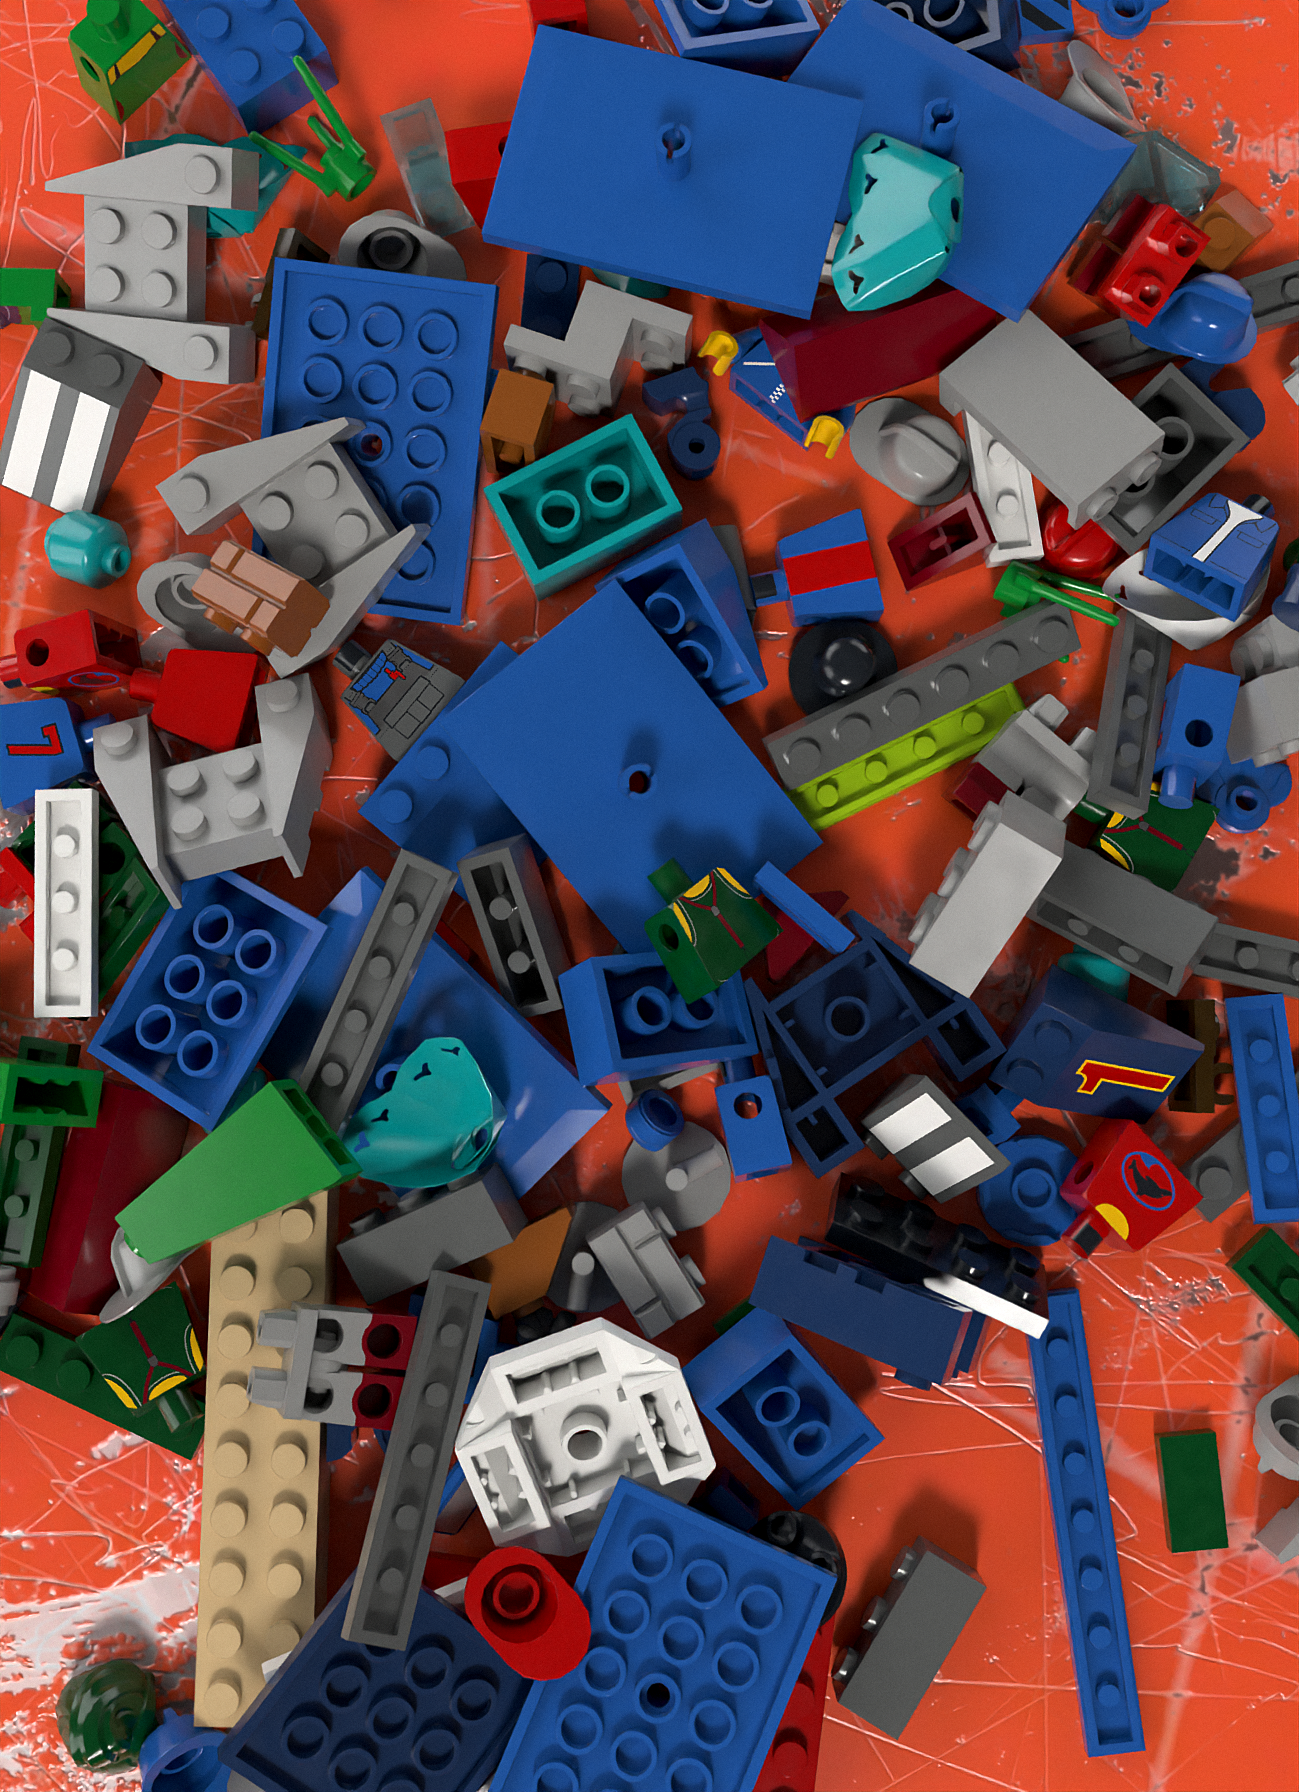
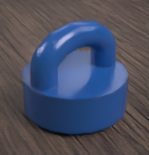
[625,1089,684,1152]

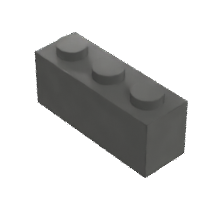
[456,833,572,1018]
[1025,840,1219,997]
[336,1162,528,1306]
[831,1535,987,1740]

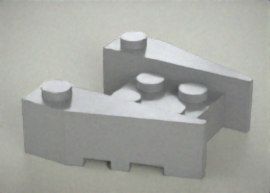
[45,143,259,385]
[155,417,432,680]
[93,673,333,909]

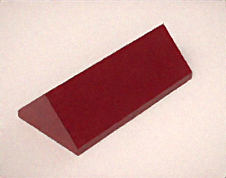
[758,278,997,424]
[28,1077,191,1316]

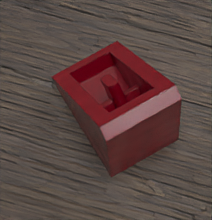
[887,492,997,591]
[759,890,850,985]

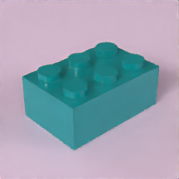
[483,413,683,602]

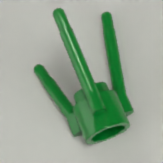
[249,55,377,202]
[992,559,1120,663]

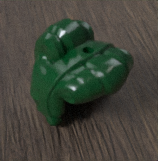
[55,1659,161,1775]

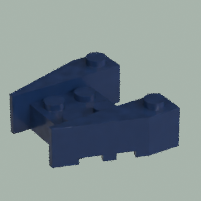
[743,909,1007,1179]
[749,1235,992,1391]

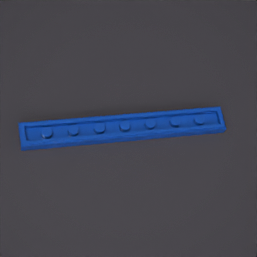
[1025,1287,1146,1758]

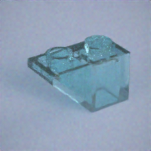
[379,97,475,237]
[1098,130,1221,225]

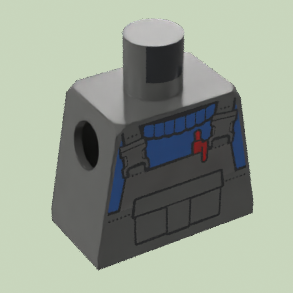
[332,639,466,763]

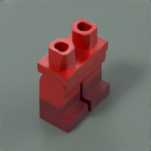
[1067,191,1211,328]

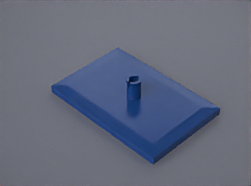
[787,0,1138,324]
[481,24,865,320]
[251,257,500,626]
[438,579,823,954]
[259,866,613,1200]
[488,1474,837,1792]

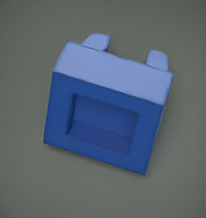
[952,1083,1025,1145]

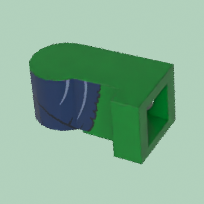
[0,267,71,331]

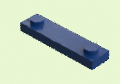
[1223,993,1299,1225]

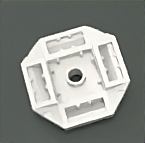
[455,1317,716,1557]

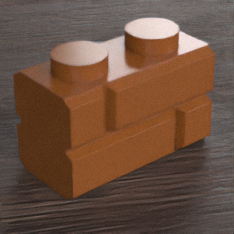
[191,539,330,657]

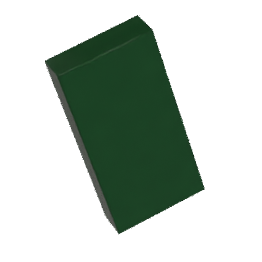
[1154,1428,1229,1553]

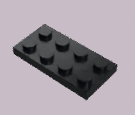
[824,1172,1049,1339]

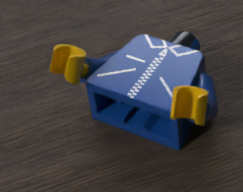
[698,326,856,459]

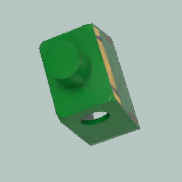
[67,0,191,125]

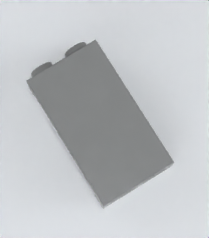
[939,309,1165,530]

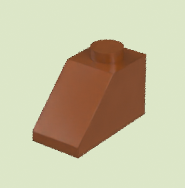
[1180,190,1275,283]
[479,368,556,477]
[467,1199,577,1320]

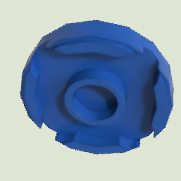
[976,1134,1078,1246]

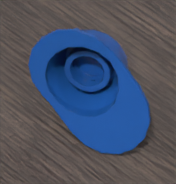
[1126,272,1258,365]
[138,1707,232,1792]

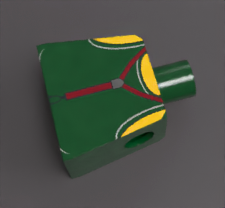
[1072,783,1220,894]
[644,857,784,1005]
[74,1281,207,1433]

